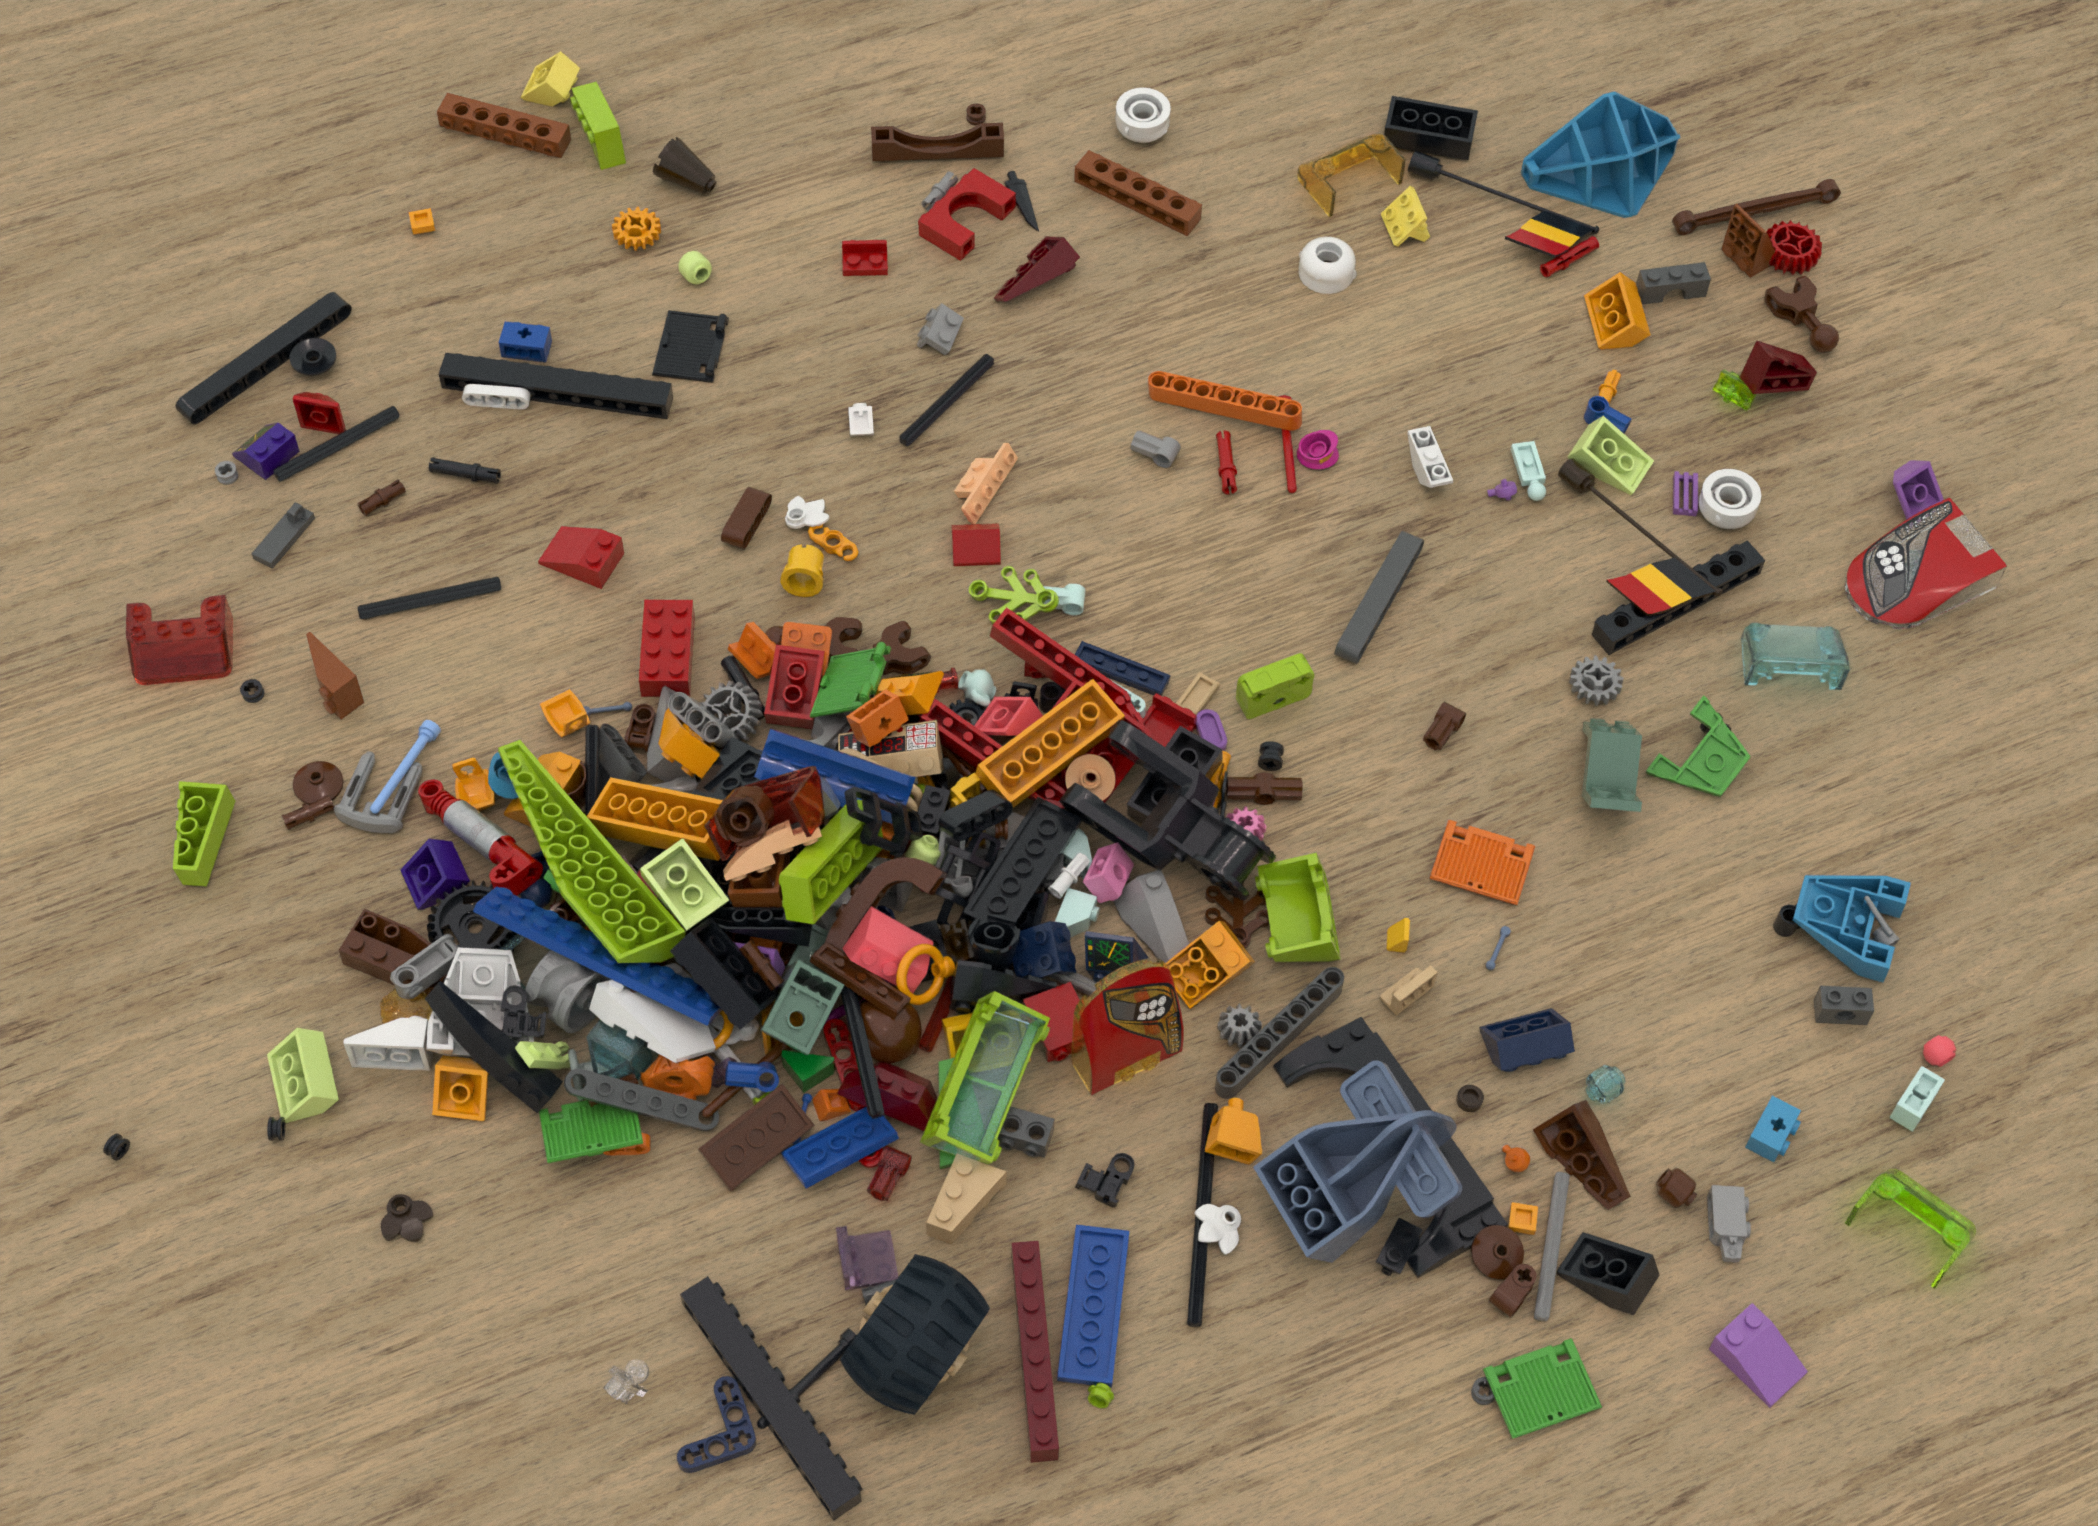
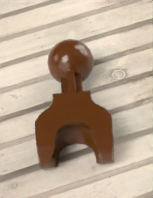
[1765,276,1839,353]
[765,617,863,664]
[873,621,931,675]

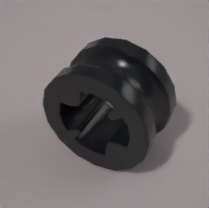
[240,679,265,703]
[267,1117,286,1141]
[103,1133,130,1161]

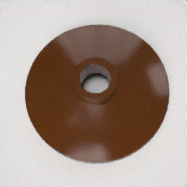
[293,761,343,804]
[1471,1225,1524,1280]

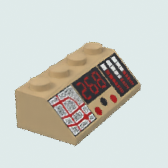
[838,720,944,777]

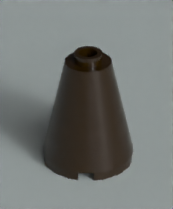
[653,137,717,194]

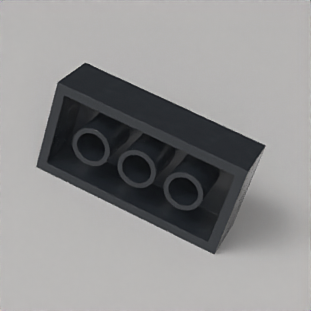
[1382,96,1478,160]
[1127,726,1223,824]
[670,917,779,1030]

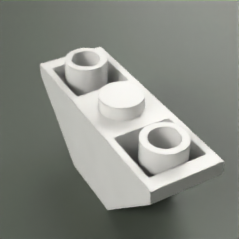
[1407,426,1453,488]

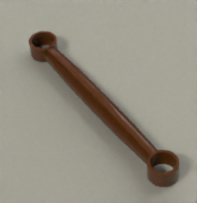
[1672,179,1841,235]

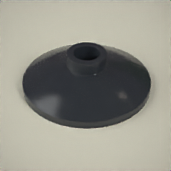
[290,338,336,376]

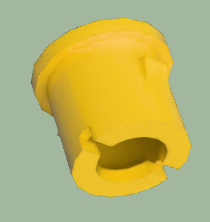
[780,544,824,597]

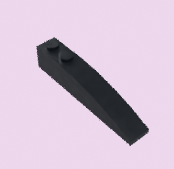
[425,981,563,1113]

